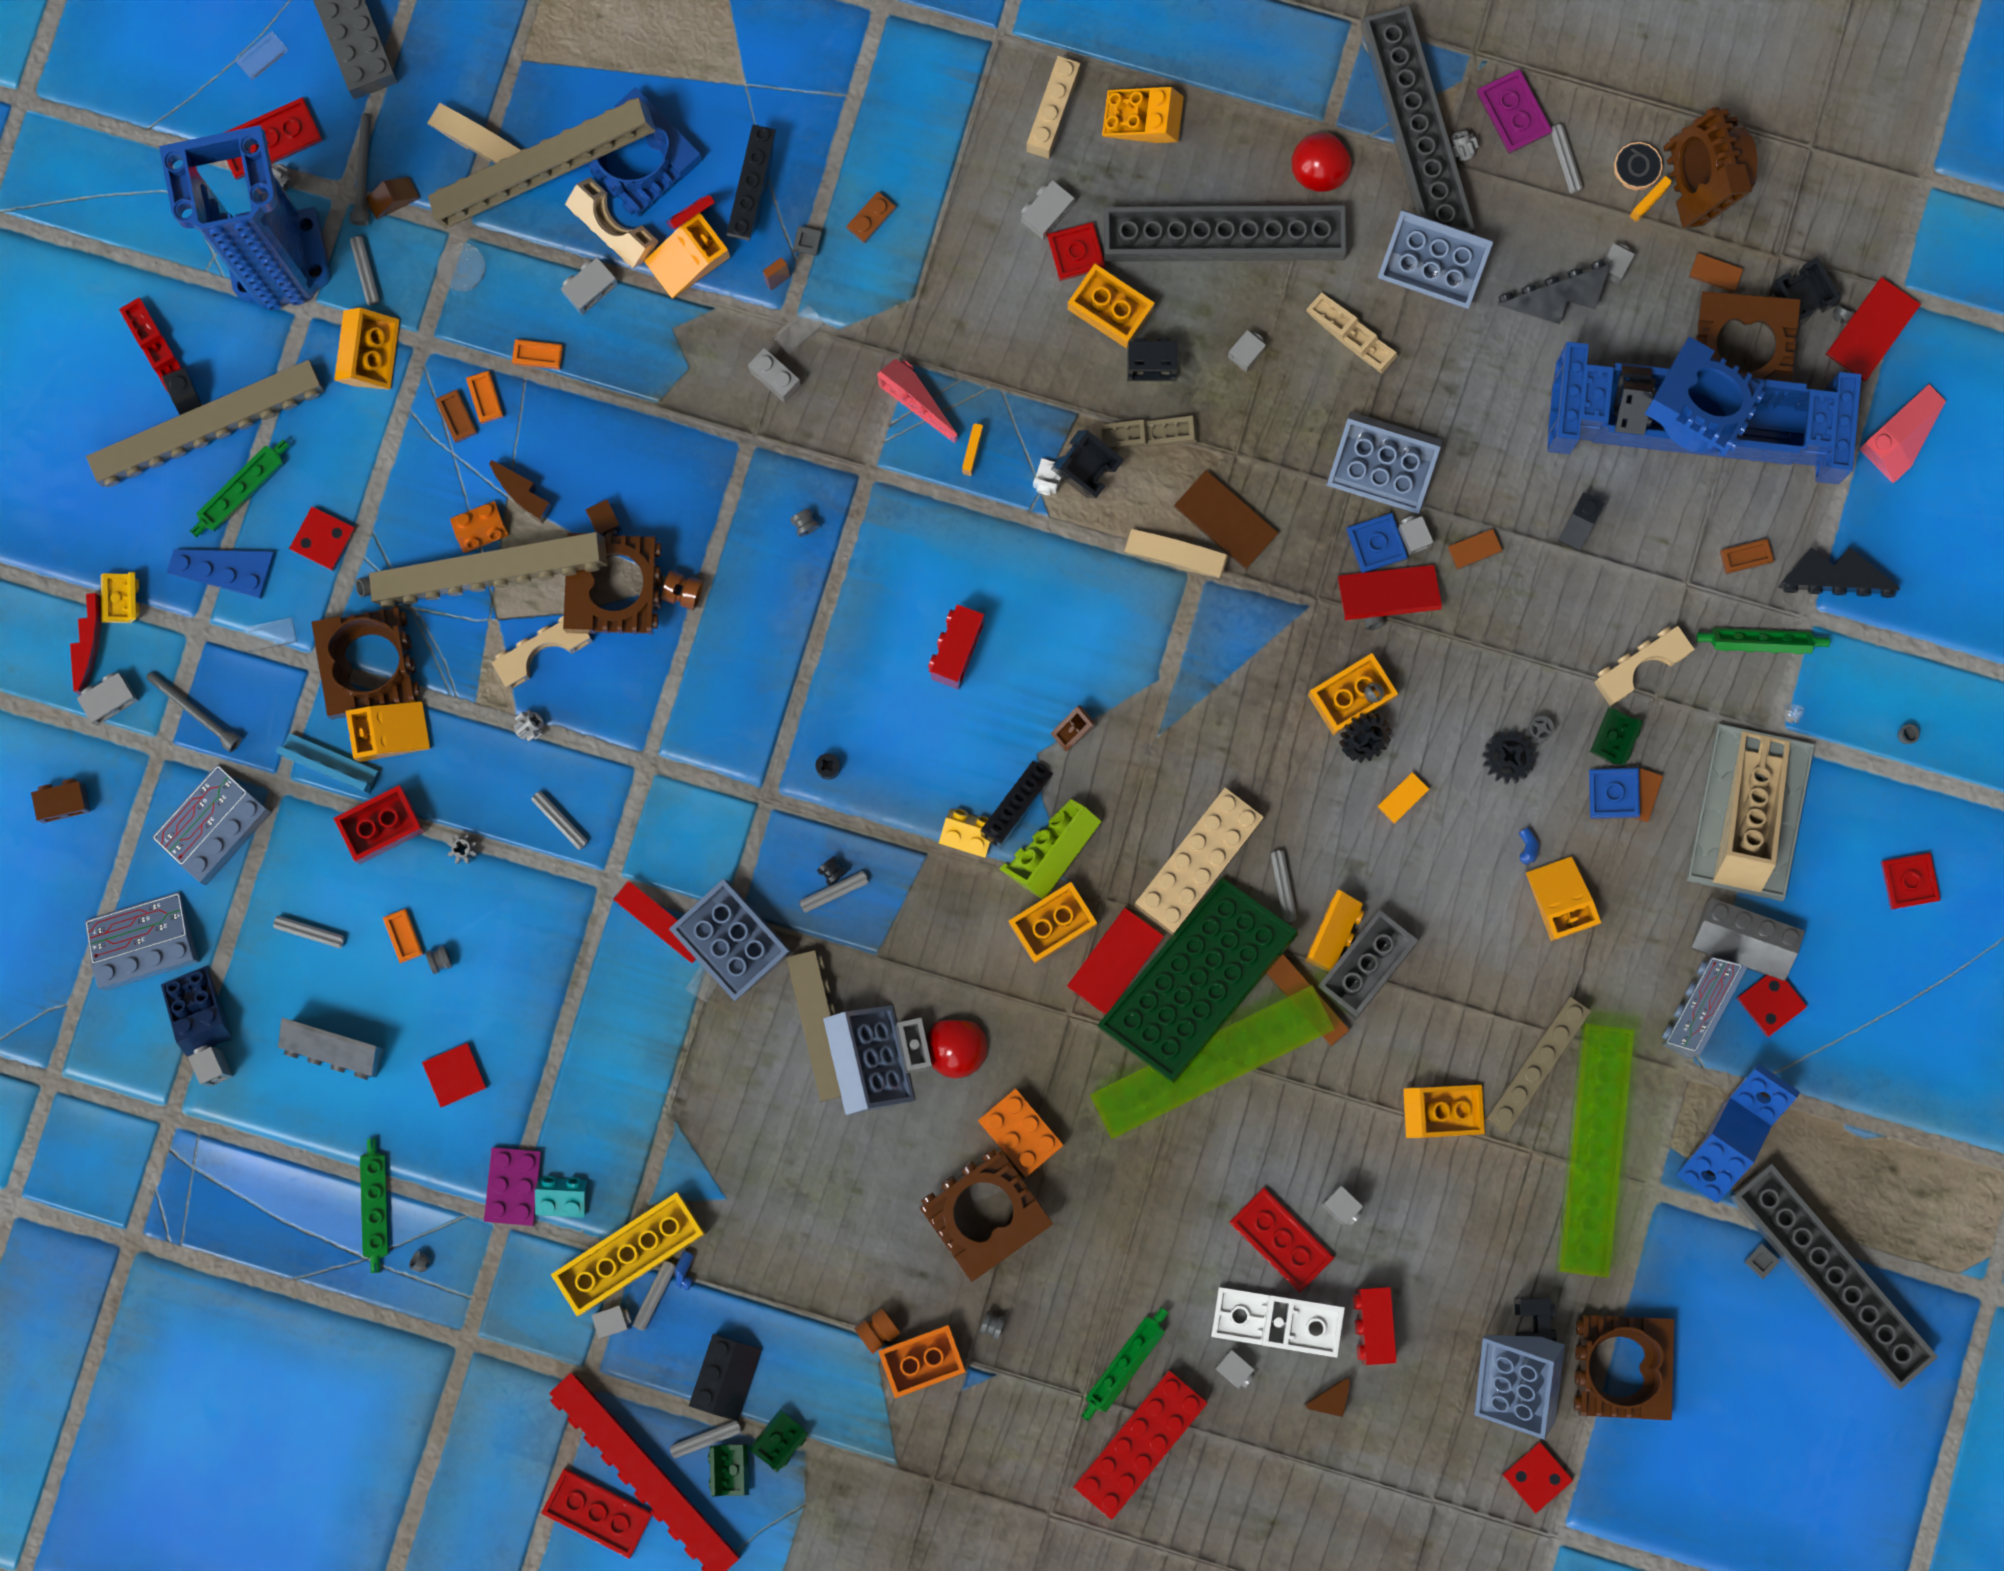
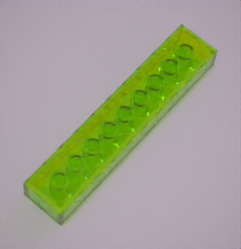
[1090,985,1335,1140]
[1555,1023,1635,1278]

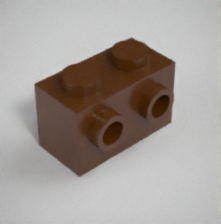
[31,779,91,824]

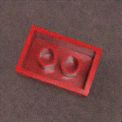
[928,604,985,690]
[333,785,425,865]
[1352,1287,1397,1365]

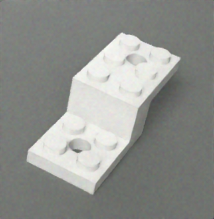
[1211,1287,1345,1358]

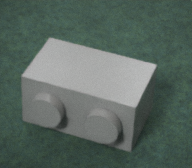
[1021,180,1074,240]
[561,258,618,315]
[748,348,801,403]
[77,673,139,726]
[895,1018,932,1074]
[188,1045,233,1087]
[1321,1186,1363,1225]

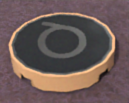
[1613,142,1662,191]

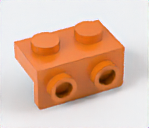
[450,501,508,553]

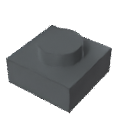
[793,226,822,256]
[1744,1244,1780,1279]

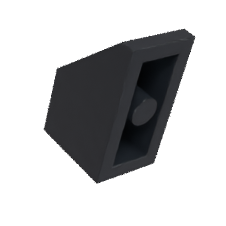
[162,366,203,415]
[1558,493,1605,551]

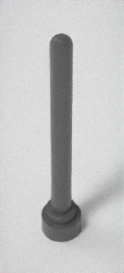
[350,113,370,226]
[147,672,242,753]

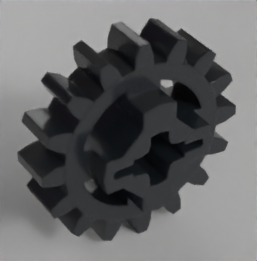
[1339,712,1392,763]
[1482,731,1536,785]

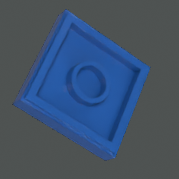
[1346,513,1408,573]
[1589,768,1640,819]

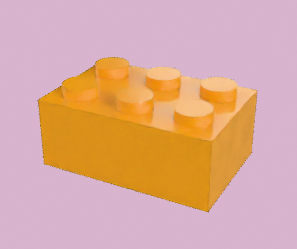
[1067,264,1155,349]
[1308,653,1398,736]
[1008,882,1097,965]

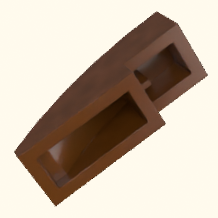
[489,460,552,524]

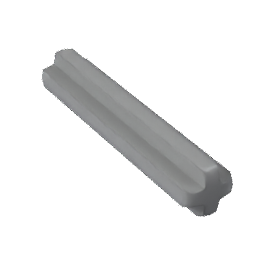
[1551,124,1583,193]
[350,236,380,305]
[531,791,588,850]
[1271,850,1297,922]
[799,871,868,913]
[273,916,345,948]
[633,1261,676,1331]
[670,1421,742,1458]

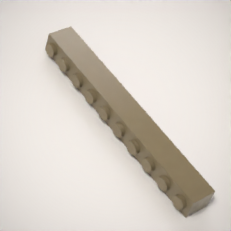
[428,98,656,229]
[86,360,324,487]
[369,532,608,608]

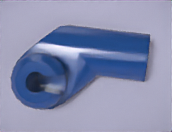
[1518,827,1540,864]
[675,1251,694,1290]

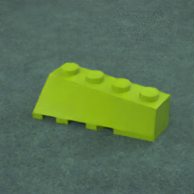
[999,799,1101,899]

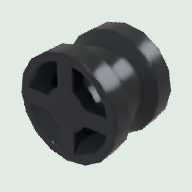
[815,753,841,780]
[817,856,848,886]

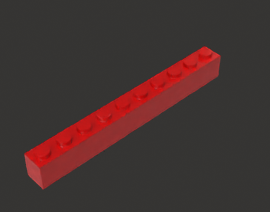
[549,1372,741,1571]

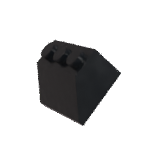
[689,1334,762,1421]

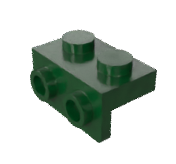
[1590,708,1643,765]
[749,1409,808,1472]
[708,1444,749,1497]

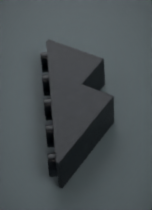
[726,124,776,241]
[1498,259,1610,324]
[1778,547,1900,598]
[980,761,1053,850]

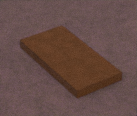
[1174,470,1278,570]

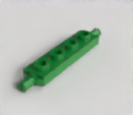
[189,439,290,538]
[1696,628,1830,654]
[360,1139,388,1273]
[1080,1307,1169,1422]

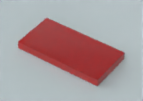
[224,97,323,180]
[1825,277,1921,382]
[1338,565,1442,621]
[1067,907,1164,1015]
[1229,1187,1334,1293]
[541,1468,652,1559]

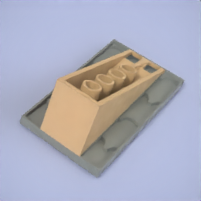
[1687,724,1815,901]

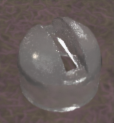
[1784,704,1805,724]

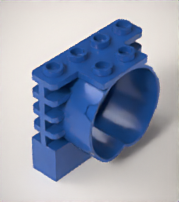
[587,87,702,217]
[1645,336,1766,457]

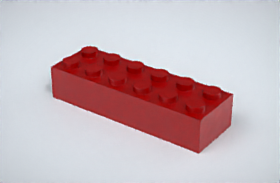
[1073,1370,1208,1520]

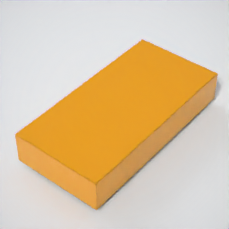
[1630,176,1672,222]
[962,423,983,476]
[1377,772,1429,824]

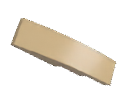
[427,103,521,164]
[1306,292,1398,374]
[1124,529,1228,579]

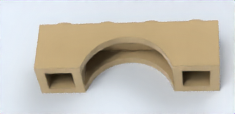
[1027,56,1080,159]
[565,177,659,268]
[491,616,593,691]
[1594,626,1695,707]

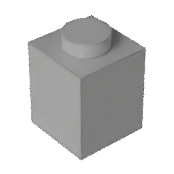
[1605,243,1635,285]
[1228,330,1266,372]
[1398,515,1434,556]
[591,1305,632,1339]
[1214,1349,1254,1389]

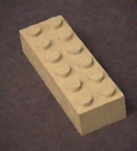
[1134,788,1264,935]

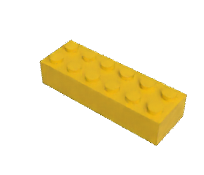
[551,1192,706,1317]

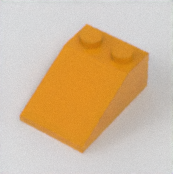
[1403,1085,1485,1138]

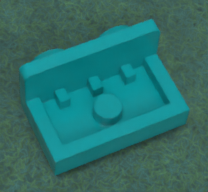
[535,1176,587,1218]

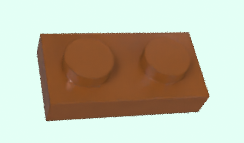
[846,191,896,244]

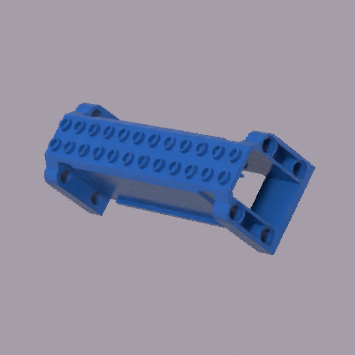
[159,125,331,310]
[1547,342,1862,485]

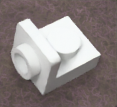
[1033,458,1061,495]

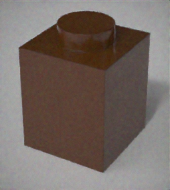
[585,499,622,536]

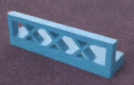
[275,733,379,794]

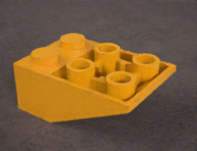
[1102,87,1184,143]
[644,213,730,299]
[346,701,430,762]
[1526,856,1601,942]

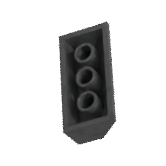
[1691,898,1805,981]
[1318,910,1418,1020]
[278,1018,385,1080]

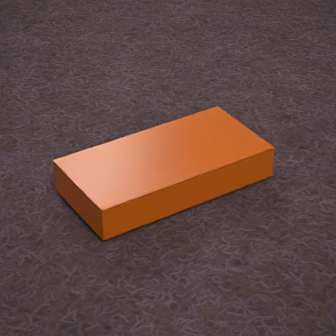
[512,339,563,370]
[466,371,504,424]
[383,909,424,964]

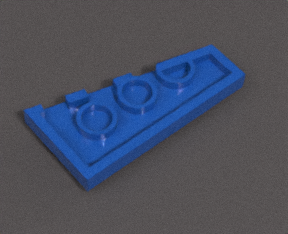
[167,549,275,599]

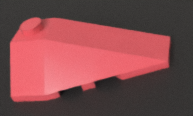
[877,358,958,443]
[1860,384,1946,483]

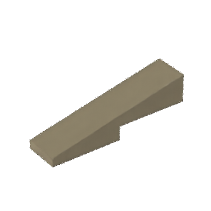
[1097,416,1198,449]

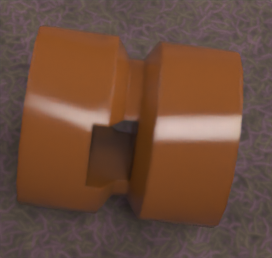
[661,570,704,611]
[854,1307,901,1354]

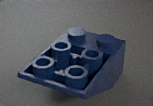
[161,966,233,1057]

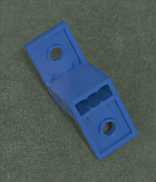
[1676,1064,1800,1203]

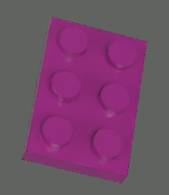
[1476,69,1552,154]
[484,1148,542,1226]

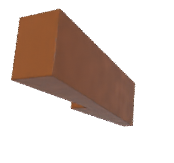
[1266,954,1350,1047]

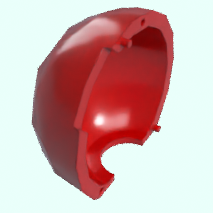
[1291,132,1352,192]
[926,1020,988,1079]

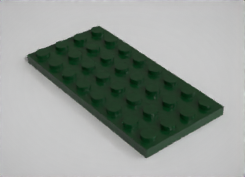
[1097,878,1299,1084]

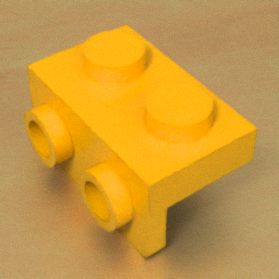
[101,572,140,623]
[939,809,990,858]

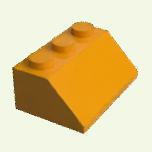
[334,307,399,390]
[1305,890,1364,972]

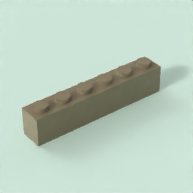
[786,950,841,1102]
[1484,997,1591,1134]

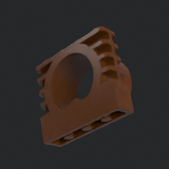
[1663,107,1758,228]
[1696,291,1800,382]
[563,533,663,635]
[311,606,420,720]
[919,1149,1053,1283]
[1574,1315,1674,1420]

